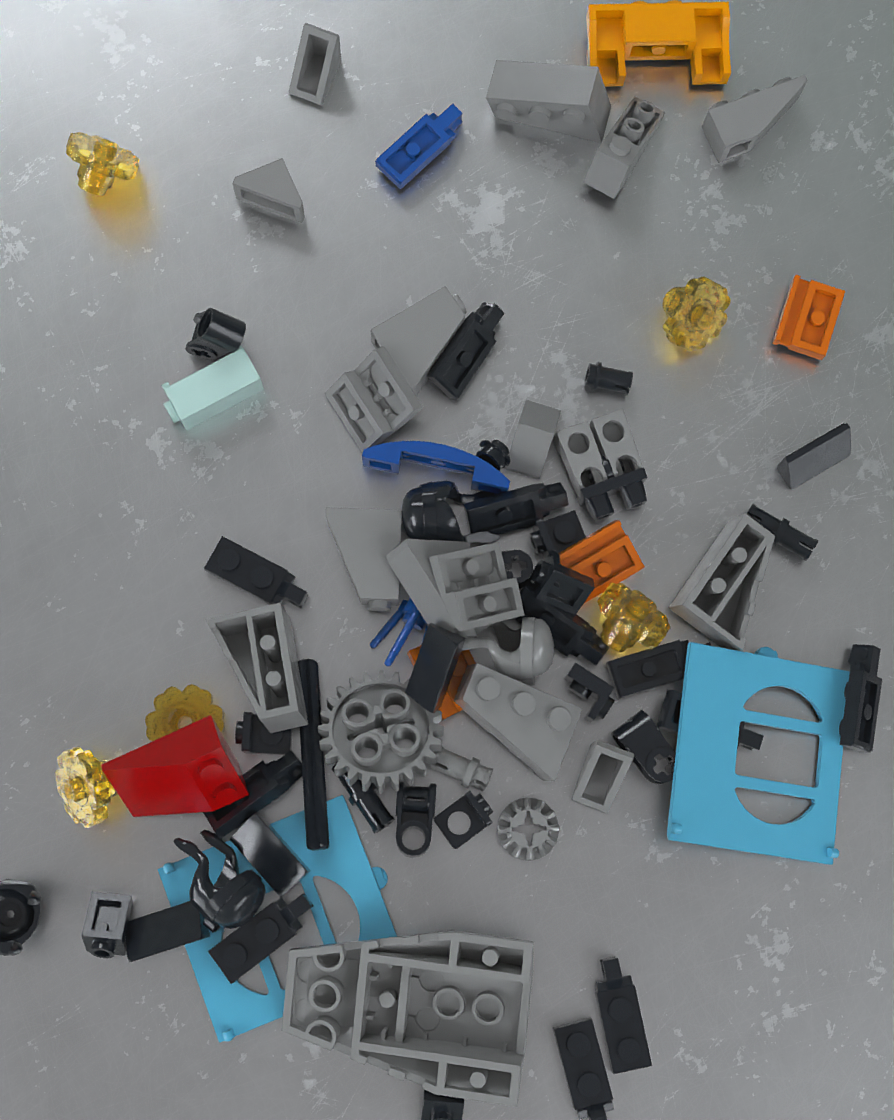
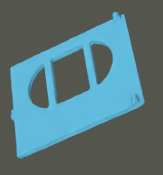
[667,642,850,865]
[158,795,398,1043]

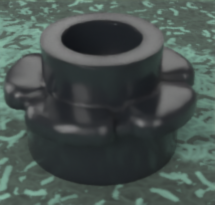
[476,439,511,471]

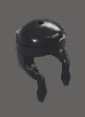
[402,480,500,544]
[173,830,266,933]
[0,879,41,956]

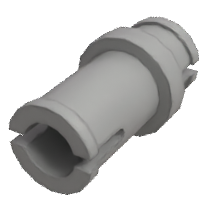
[431,747,493,792]

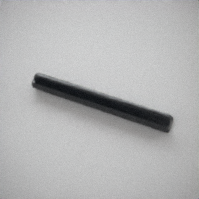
[298,659,329,851]

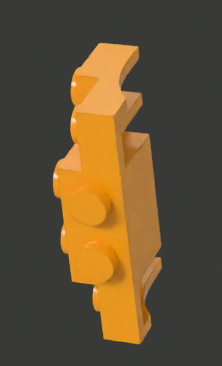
[586,0,731,87]

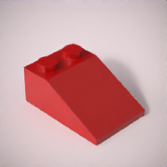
[101,715,249,817]

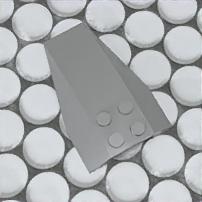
[281,930,533,1107]

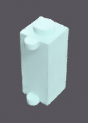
[161,345,264,431]

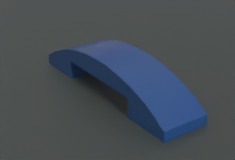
[362,441,510,495]

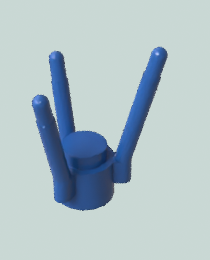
[370,598,428,667]

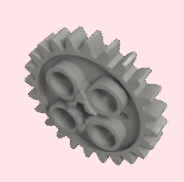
[318,670,444,794]

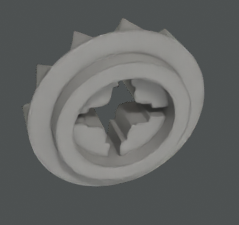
[497,797,560,860]

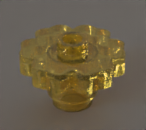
[65,132,140,196]
[662,276,730,352]
[597,583,671,652]
[145,684,226,741]
[55,746,117,828]

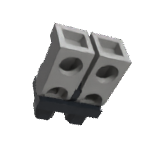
[552,409,648,521]

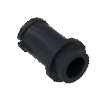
[585,362,633,395]

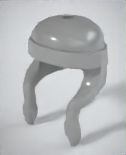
[462,617,554,685]

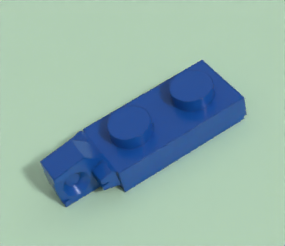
[375,104,463,190]

